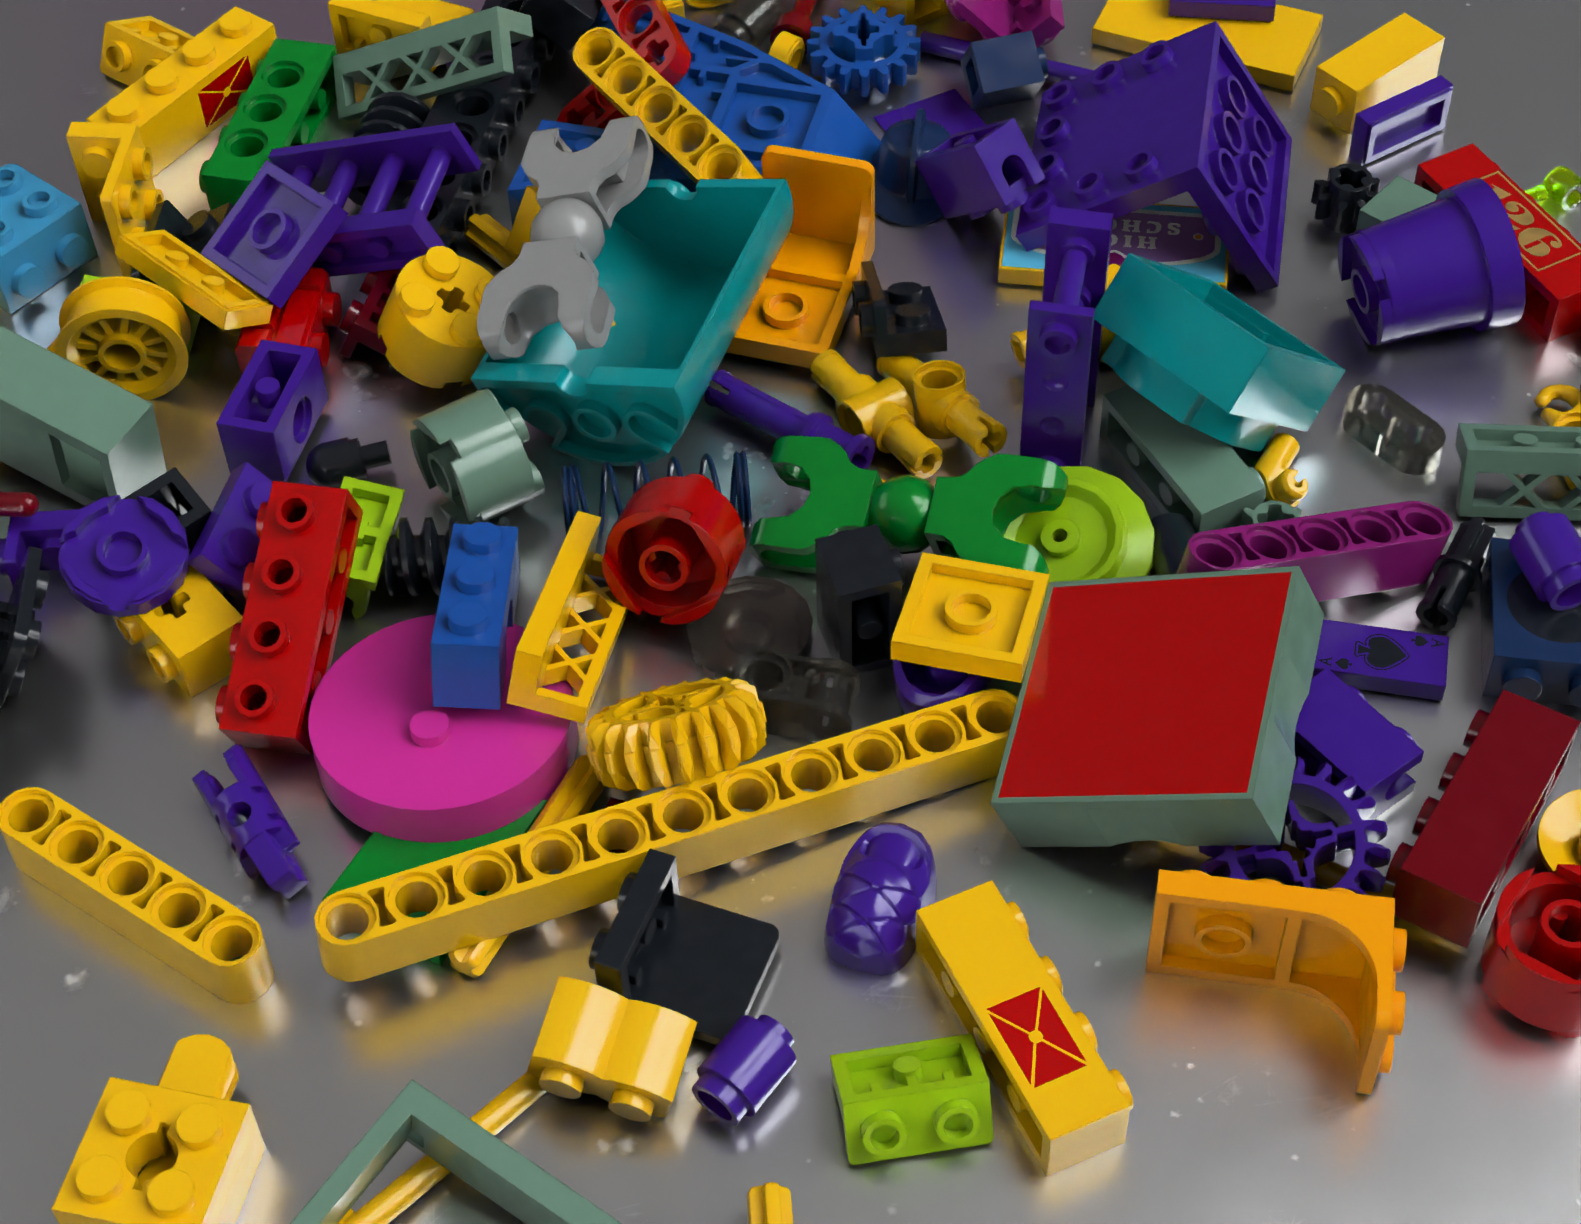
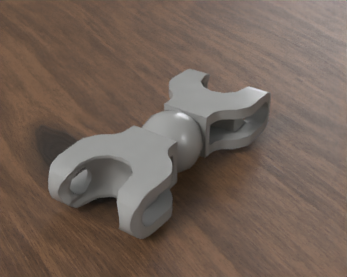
[477,115,653,360]

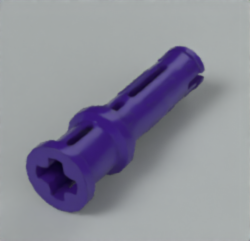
[704,370,875,469]

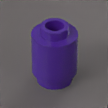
[1509,512,1581,611]
[692,1014,797,1126]

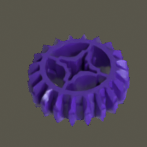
[1198,756,1391,895]

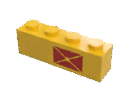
[86,6,277,178]
[915,880,1133,1176]

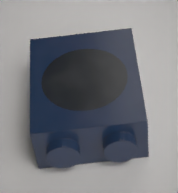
[1480,537,1581,708]

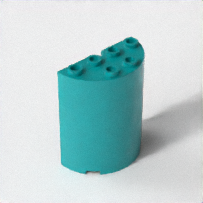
[471,179,794,466]

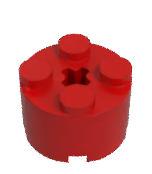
[602,473,746,625]
[1481,864,1581,1038]

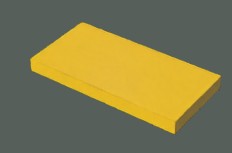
[1091,0,1323,91]

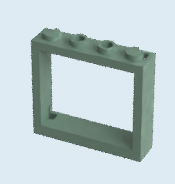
[290,1079,622,1224]

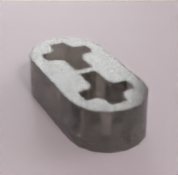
[1341,383,1446,476]

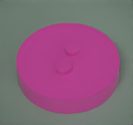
[308,614,578,842]

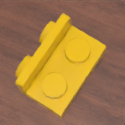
[100,16,195,86]

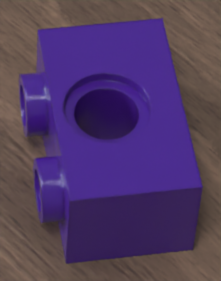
[216,339,329,482]

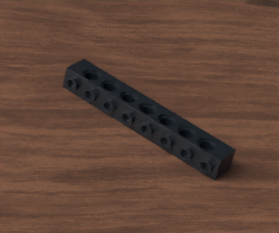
[386,0,556,254]

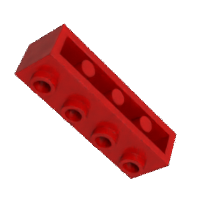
[215,481,363,755]

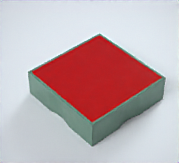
[990,566,1324,847]

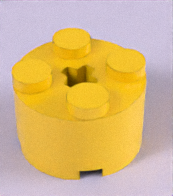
[377,246,495,388]

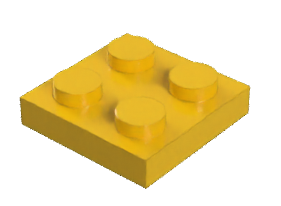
[891,552,1050,683]

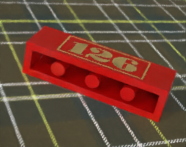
[1414,143,1581,343]

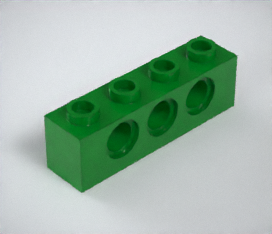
[199,38,337,211]

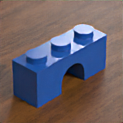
[430,522,519,710]

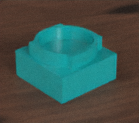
[1094,253,1346,452]

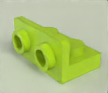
[830,1033,994,1165]

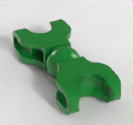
[747,436,1068,574]

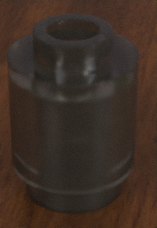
[712,0,784,49]

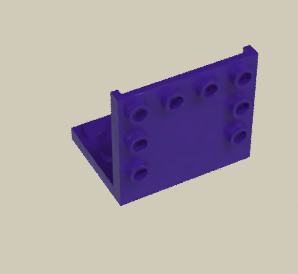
[1016,21,1292,293]

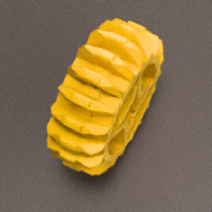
[585,677,767,792]

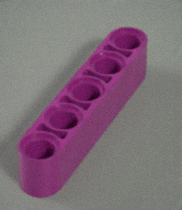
[1176,501,1453,602]

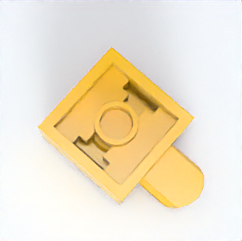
[51,1034,266,1224]

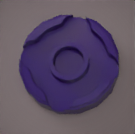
[58,495,190,617]

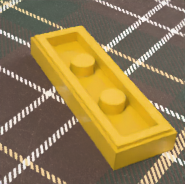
[115,229,273,331]

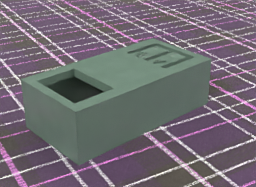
[0,325,167,506]

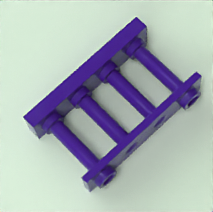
[268,123,482,277]
[1020,206,1114,466]

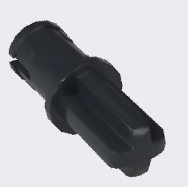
[1416,517,1496,631]

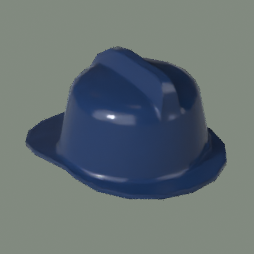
[872,108,950,227]

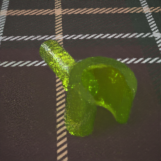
[1525,166,1581,210]

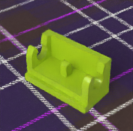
[340,476,405,618]

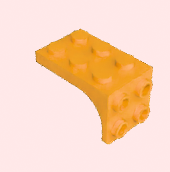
[727,145,875,368]
[1145,869,1407,1095]

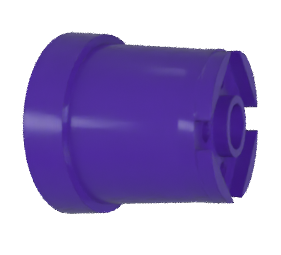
[1338,178,1526,346]

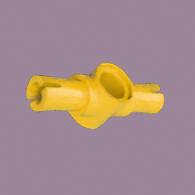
[811,349,943,479]
[876,354,1007,458]

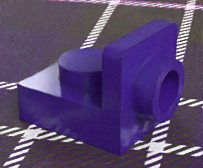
[0,509,80,587]

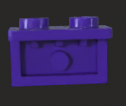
[188,461,272,611]

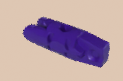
[192,744,309,899]

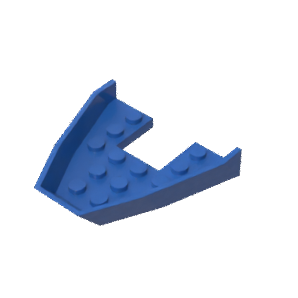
[507,0,881,226]

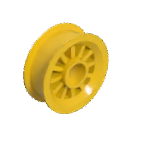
[55,276,191,400]

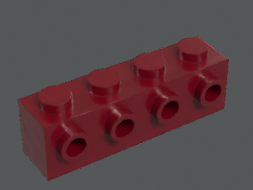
[1386,689,1581,949]

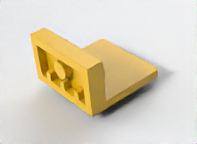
[327,0,474,74]
[66,122,164,277]

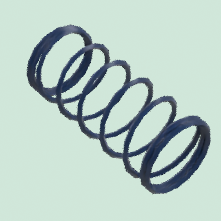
[561,450,752,541]

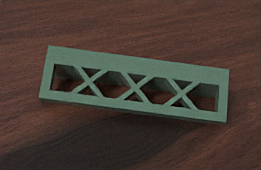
[332,6,533,121]
[1455,423,1581,521]

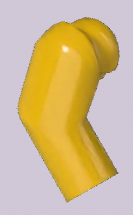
[1253,433,1308,507]

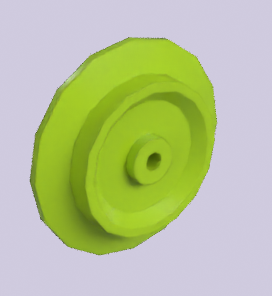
[1003,466,1155,582]

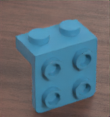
[0,164,98,314]

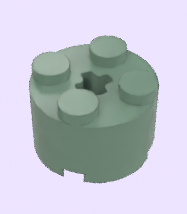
[410,389,545,524]

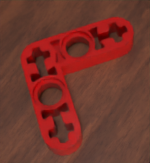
[556,0,691,129]

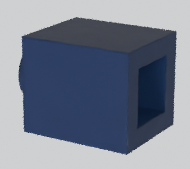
[960,30,1048,111]

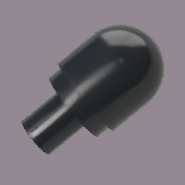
[306,437,392,488]

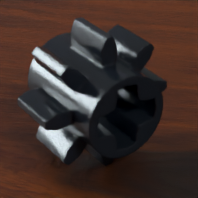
[1311,163,1380,234]

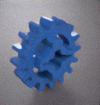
[807,5,921,97]

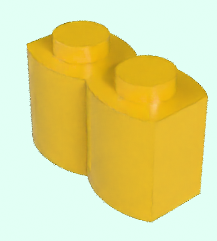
[527,976,697,1122]

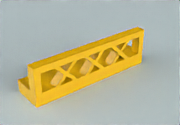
[506,511,629,724]

